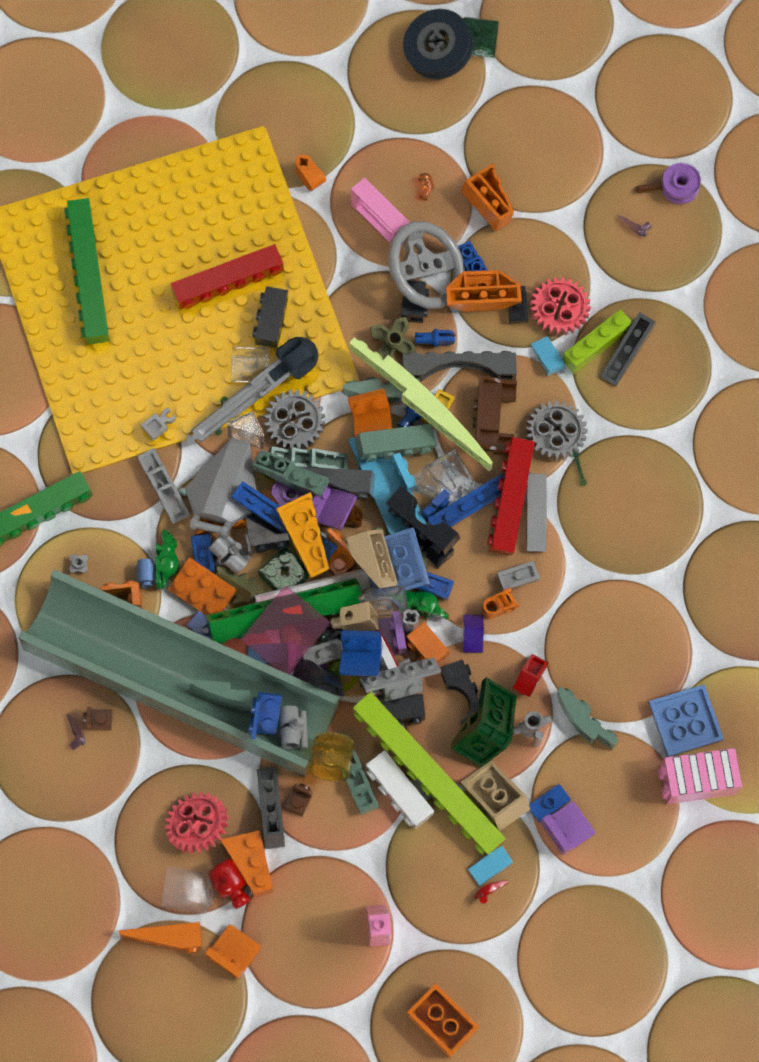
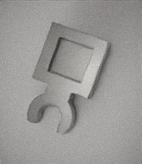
[141,408,176,441]

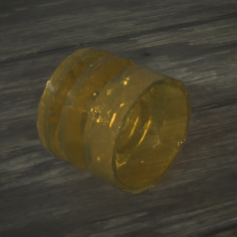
[308,732,355,782]

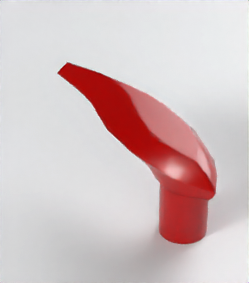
[474,880,508,904]

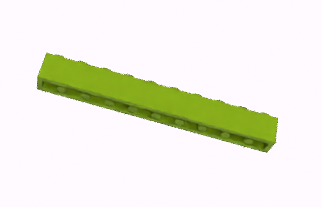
[353,692,506,855]

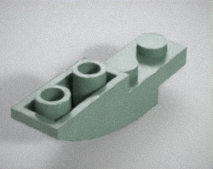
[343,377,420,403]
[252,449,330,497]
[557,687,619,750]

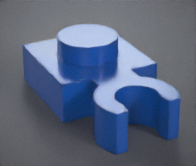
[422,489,450,519]

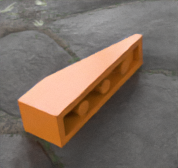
[119,922,203,954]

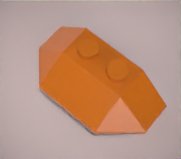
[446,270,522,312]

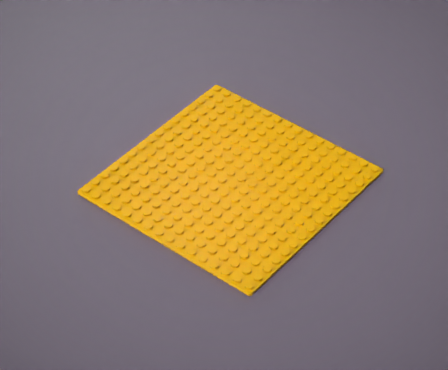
[0,126,360,474]

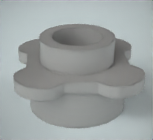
[69,554,89,573]

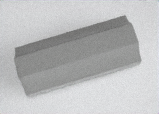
[402,609,419,635]

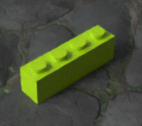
[563,309,633,374]

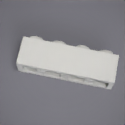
[366,750,434,829]

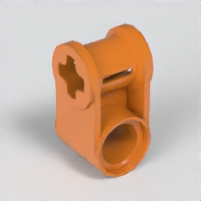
[295,154,327,191]
[481,588,520,619]

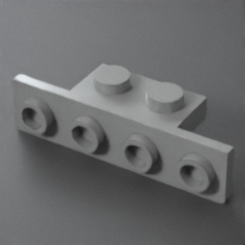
[360,657,441,702]

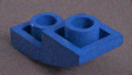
[458,241,487,272]

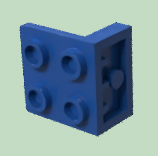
[339,631,383,676]
[248,691,282,740]

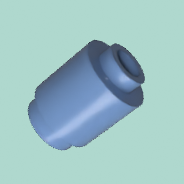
[136,559,156,589]

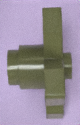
[370,317,416,360]

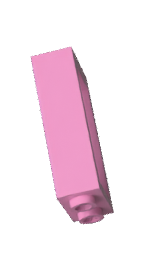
[351,178,410,246]

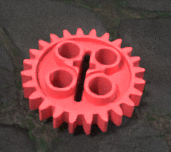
[530,277,591,336]
[164,792,229,854]

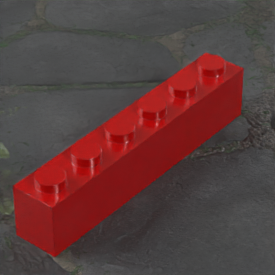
[171,244,284,310]
[487,437,535,555]

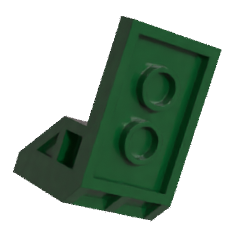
[451,677,517,767]

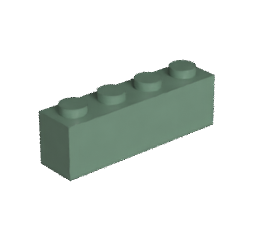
[355,424,436,462]

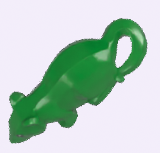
[156,529,179,590]
[388,591,449,620]

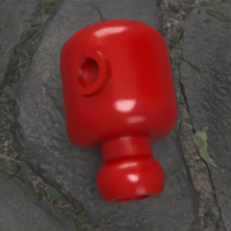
[208,858,250,909]

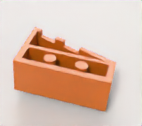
[461,163,514,232]
[221,830,274,897]

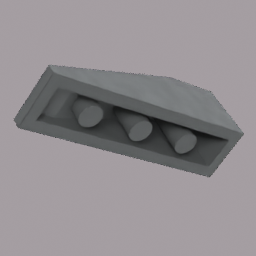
[600,312,657,386]
[301,467,375,500]
[257,767,285,849]

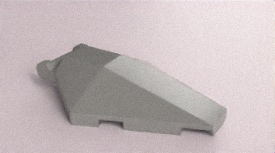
[185,438,256,537]

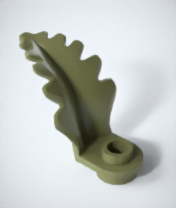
[216,565,264,605]

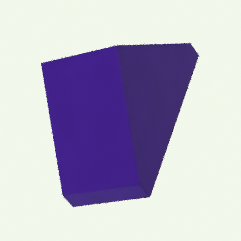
[463,615,484,653]

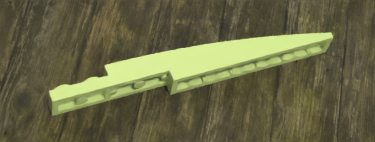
[349,337,493,471]

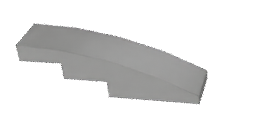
[137,448,190,524]
[526,473,547,552]

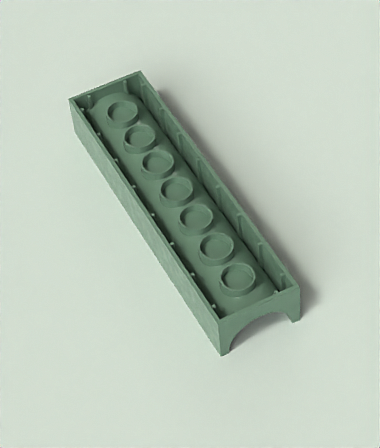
[18,569,339,778]

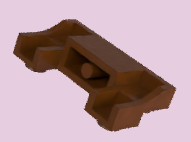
[472,375,517,455]

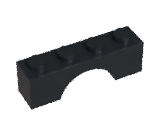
[386,486,460,555]
[440,659,479,727]

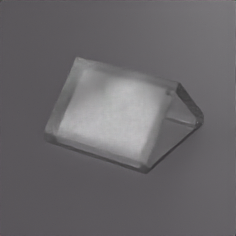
[231,345,270,382]
[227,411,265,450]
[359,586,408,616]

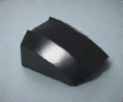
[293,659,344,697]

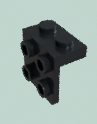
[246,514,290,553]

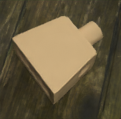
[331,601,379,631]

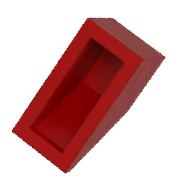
[513,654,549,697]

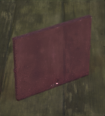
[240,585,331,674]

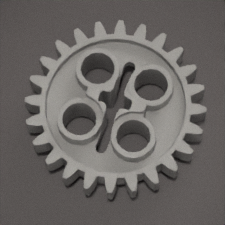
[264,389,325,449]
[526,400,588,461]

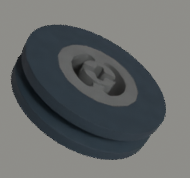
[403,9,474,79]

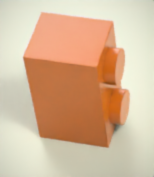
[406,622,449,664]

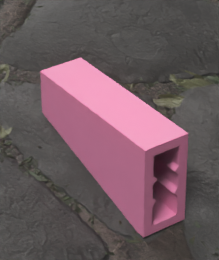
[366,904,391,947]

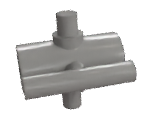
[208,534,251,575]
[276,706,308,750]
[513,711,552,748]

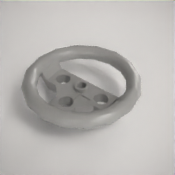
[388,221,465,309]

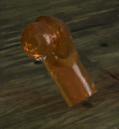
[418,173,434,200]

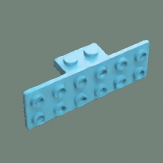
[349,437,426,535]

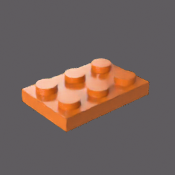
[168,557,237,615]

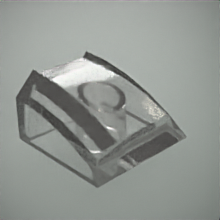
[424,449,474,499]
[161,866,213,914]

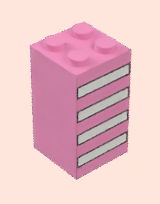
[658,748,742,804]

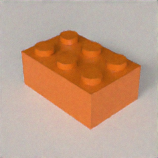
[406,983,479,1058]

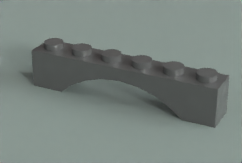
[403,351,517,382]

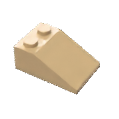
[346,529,398,588]
[460,760,530,831]

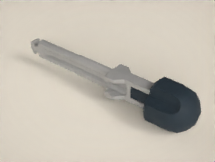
[186,337,319,445]

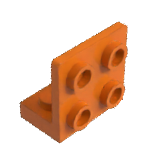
[348,388,392,437]
[326,528,356,576]
[99,581,143,609]
[205,924,262,980]

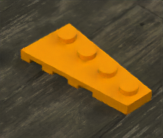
[276,492,329,578]

